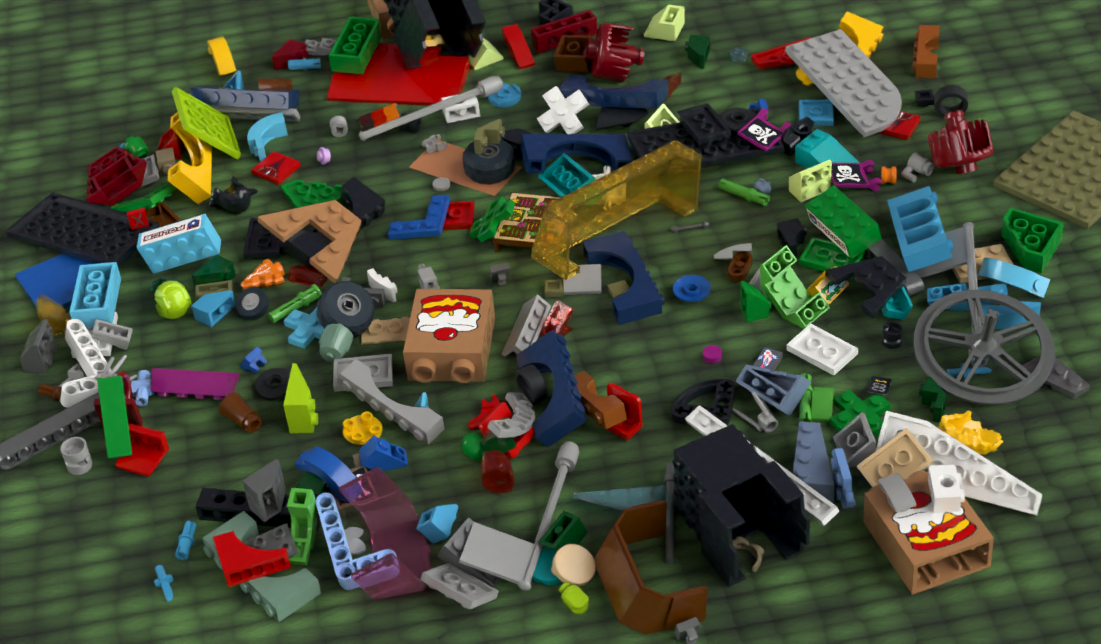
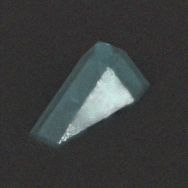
[572,485,665,511]

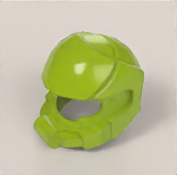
[154,280,192,319]

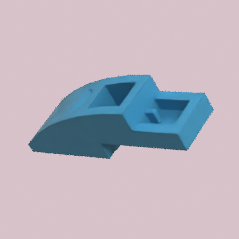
[927,283,1008,311]

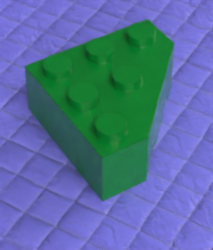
[1001,207,1064,274]

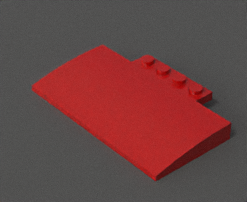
[327,43,470,106]

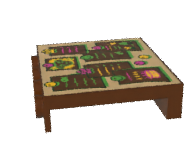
[492,192,576,259]

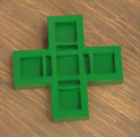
[469,196,515,242]
[830,389,891,437]

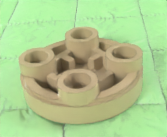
[551,544,596,587]

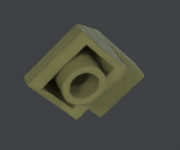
[474,119,505,154]

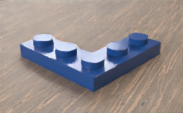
[387,195,451,240]

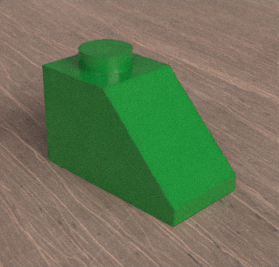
[741,281,771,322]

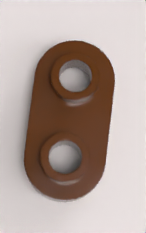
[728,252,752,282]

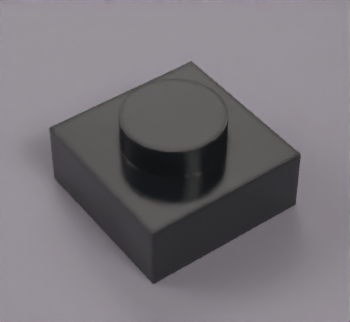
[915,89,935,107]

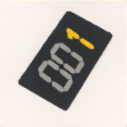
[867,376,892,395]

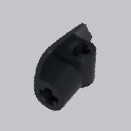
[596,107,648,130]
[781,117,815,156]

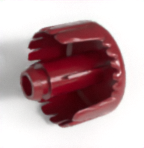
[585,23,644,83]
[927,110,994,174]

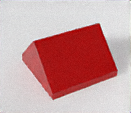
[155,128,185,159]

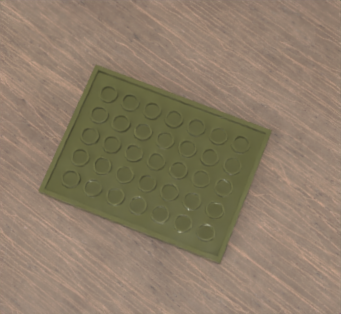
[993,111,1101,229]

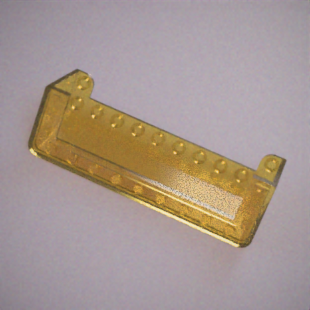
[531,141,702,280]

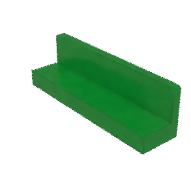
[97,376,132,458]

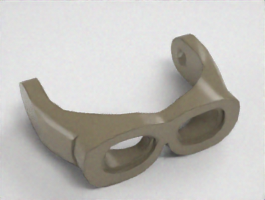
[732,536,764,572]

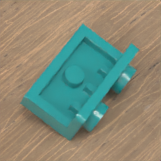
[881,286,913,320]

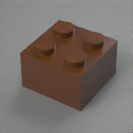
[553,35,594,73]

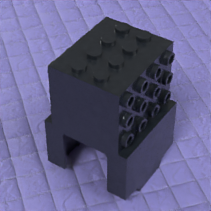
[383,0,486,69]
[672,424,810,587]

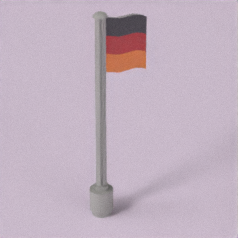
[359,76,503,141]

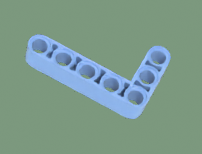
[316,493,400,590]

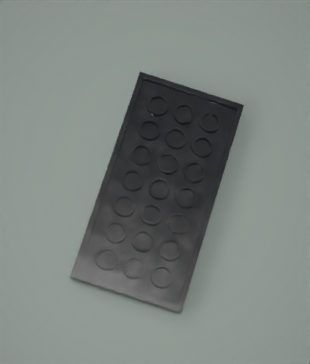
[627,108,784,178]
[6,192,160,266]

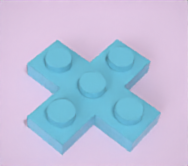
[284,307,324,349]

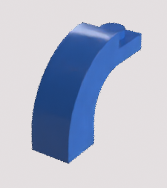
[294,446,363,502]

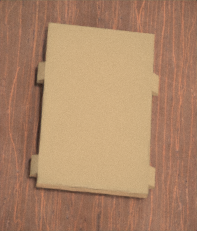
[361,317,410,344]

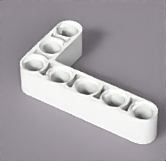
[60,319,112,408]

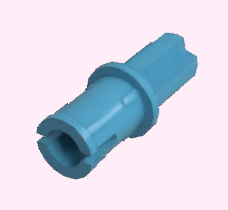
[288,58,321,71]
[175,521,196,560]

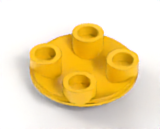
[342,412,383,445]

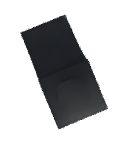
[777,218,807,258]

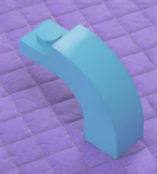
[247,112,288,162]
[978,257,1050,298]

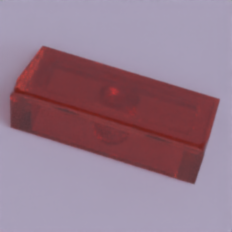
[664,72,682,100]
[288,265,328,288]

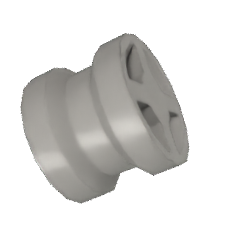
[330,116,348,137]

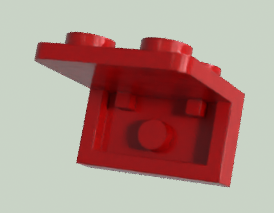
[596,383,643,441]
[479,402,535,459]
[115,424,170,476]

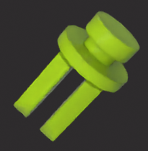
[559,582,589,614]

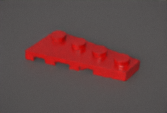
[751,37,811,69]

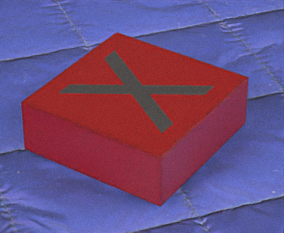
[127,208,149,230]

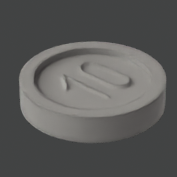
[432,177,450,191]

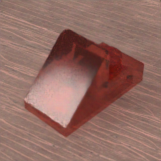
[540,300,574,337]

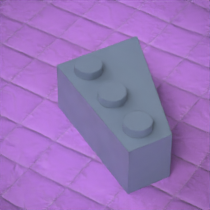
[735,365,811,416]

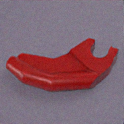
[468,394,499,430]

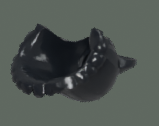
[209,176,258,213]

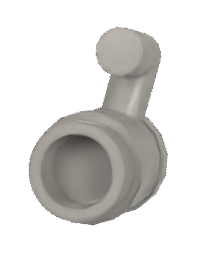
[901,152,934,183]

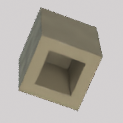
[156,148,176,176]

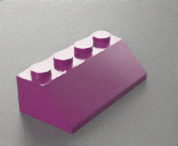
[151,368,239,400]

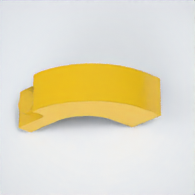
[207,36,236,77]

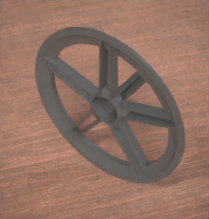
[913,290,1055,405]

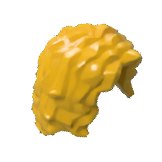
[937,410,1003,455]

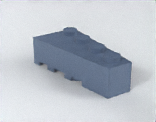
[793,421,835,502]

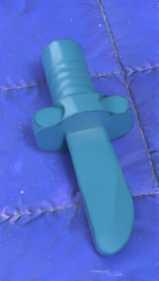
[947,364,992,379]
[154,565,173,602]

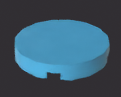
[488,83,521,107]

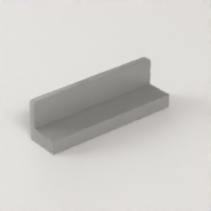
[502,294,551,357]

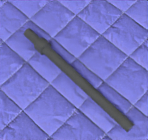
[664,462,675,564]

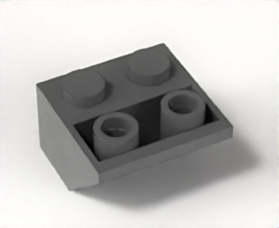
[20,319,57,373]
[243,459,286,522]

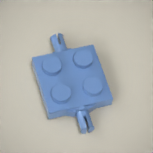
[831,448,856,508]

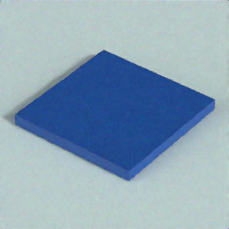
[15,254,95,318]

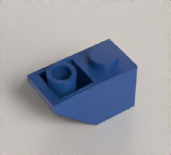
[359,435,408,472]

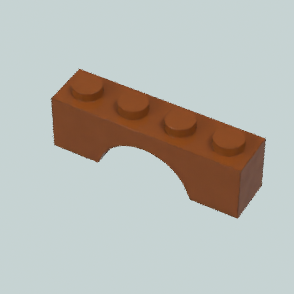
[912,25,940,79]
[574,371,627,429]

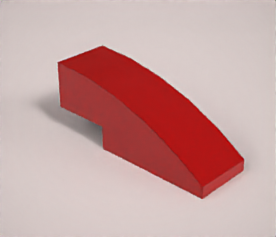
[502,24,535,70]

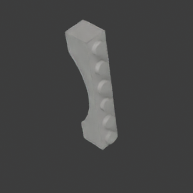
[340,359,445,444]

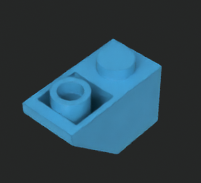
[416,504,459,544]

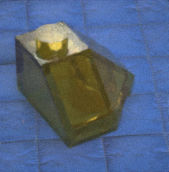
[36,294,71,334]

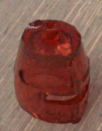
[480,450,514,493]

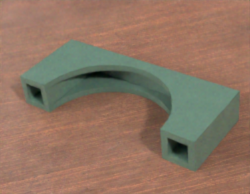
[203,511,321,622]

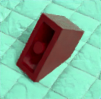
[271,39,308,70]

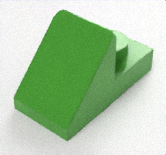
[811,387,834,422]

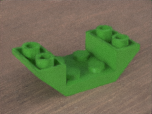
[760,245,830,329]

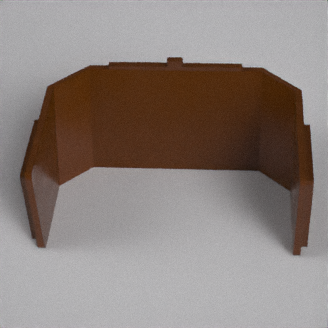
[594,500,708,635]

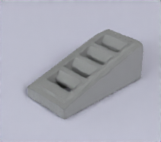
[91,319,133,350]

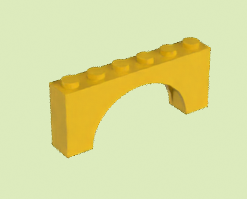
[805,12,884,82]
[168,112,212,205]

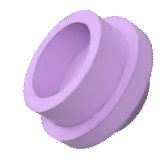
[317,147,331,165]

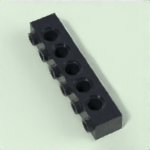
[195,488,321,531]

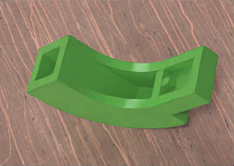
[287,488,317,566]

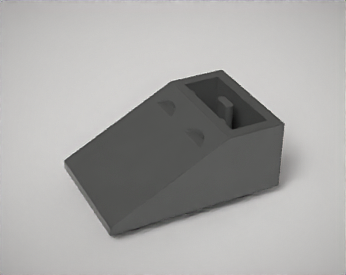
[437,517,501,588]

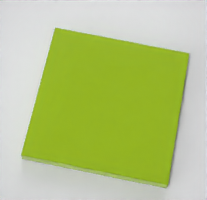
[172,87,241,160]

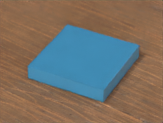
[799,100,834,126]

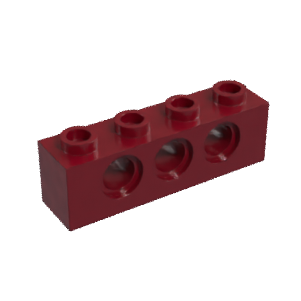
[531,10,597,53]

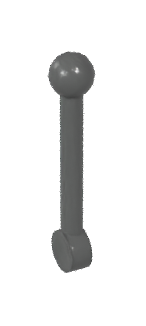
[671,221,709,233]

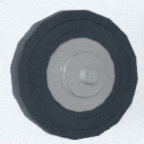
[235,287,269,320]

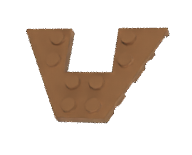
[258,200,361,283]

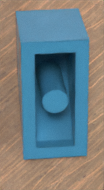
[191,290,236,327]

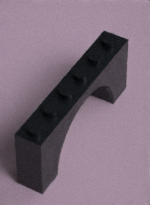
[279,177,385,270]

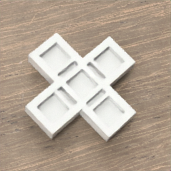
[537,86,589,134]

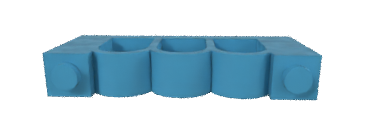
[887,186,954,272]

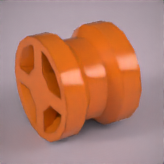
[881,166,896,185]

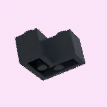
[538,0,573,26]

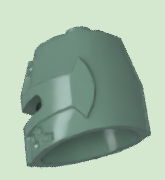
[318,323,353,363]

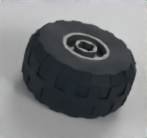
[463,139,515,184]
[316,281,375,338]

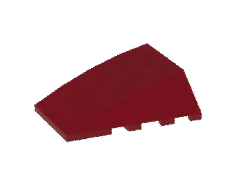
[86,146,147,205]

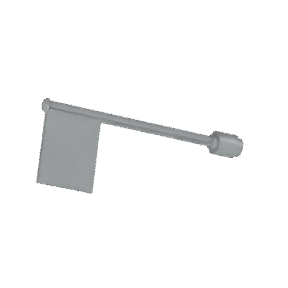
[914,222,989,367]
[459,442,579,591]

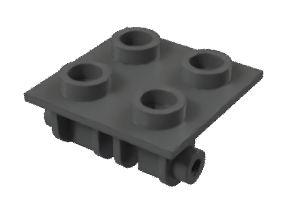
[248,523,299,575]

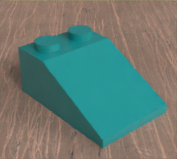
[795,129,860,169]

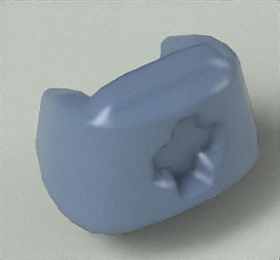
[753,178,771,195]

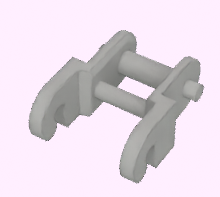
[421,134,448,153]

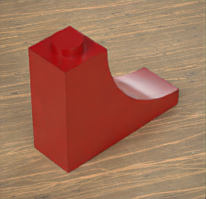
[213,531,291,587]

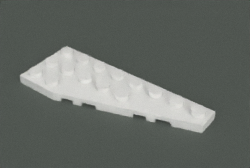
[875,411,1042,515]

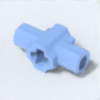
[131,370,154,406]

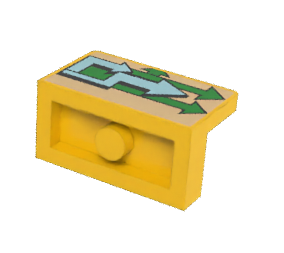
[806,266,849,305]

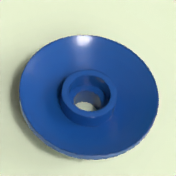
[673,275,711,302]

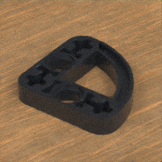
[672,379,735,425]

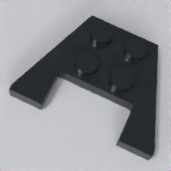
[825,256,907,319]

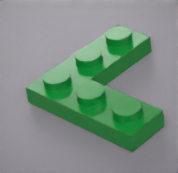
[109,183,178,214]

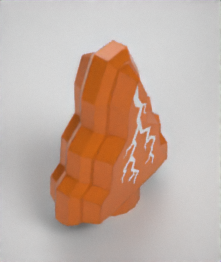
[240,259,285,290]

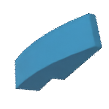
[981,301,1041,329]

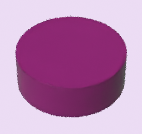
[703,345,722,364]

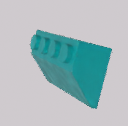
[538,153,605,203]

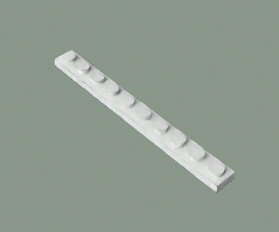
[685,405,839,526]

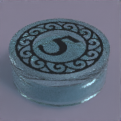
[731,47,747,62]

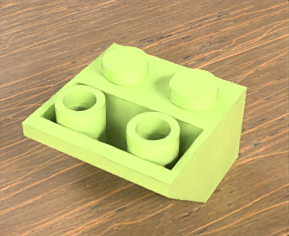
[644,5,685,41]
[789,160,832,202]

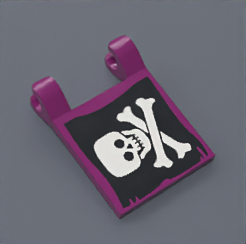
[737,108,792,152]
[831,160,882,191]

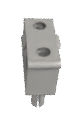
[417,264,440,289]

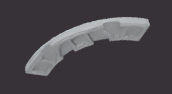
[488,392,535,438]

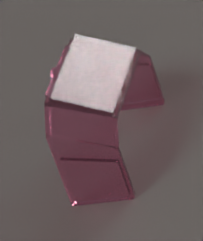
[339,467,431,599]

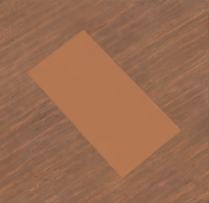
[409,141,522,196]

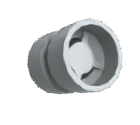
[60,437,93,475]

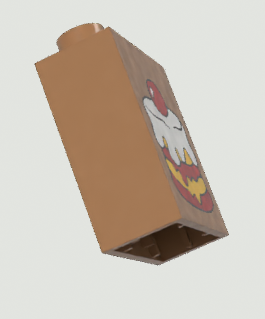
[403,289,495,383]
[863,471,994,595]

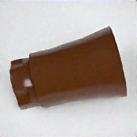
[258,78,293,90]
[219,393,262,433]

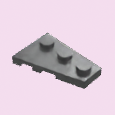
[1017,356,1090,399]

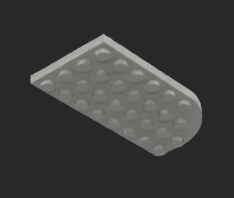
[785,29,902,137]

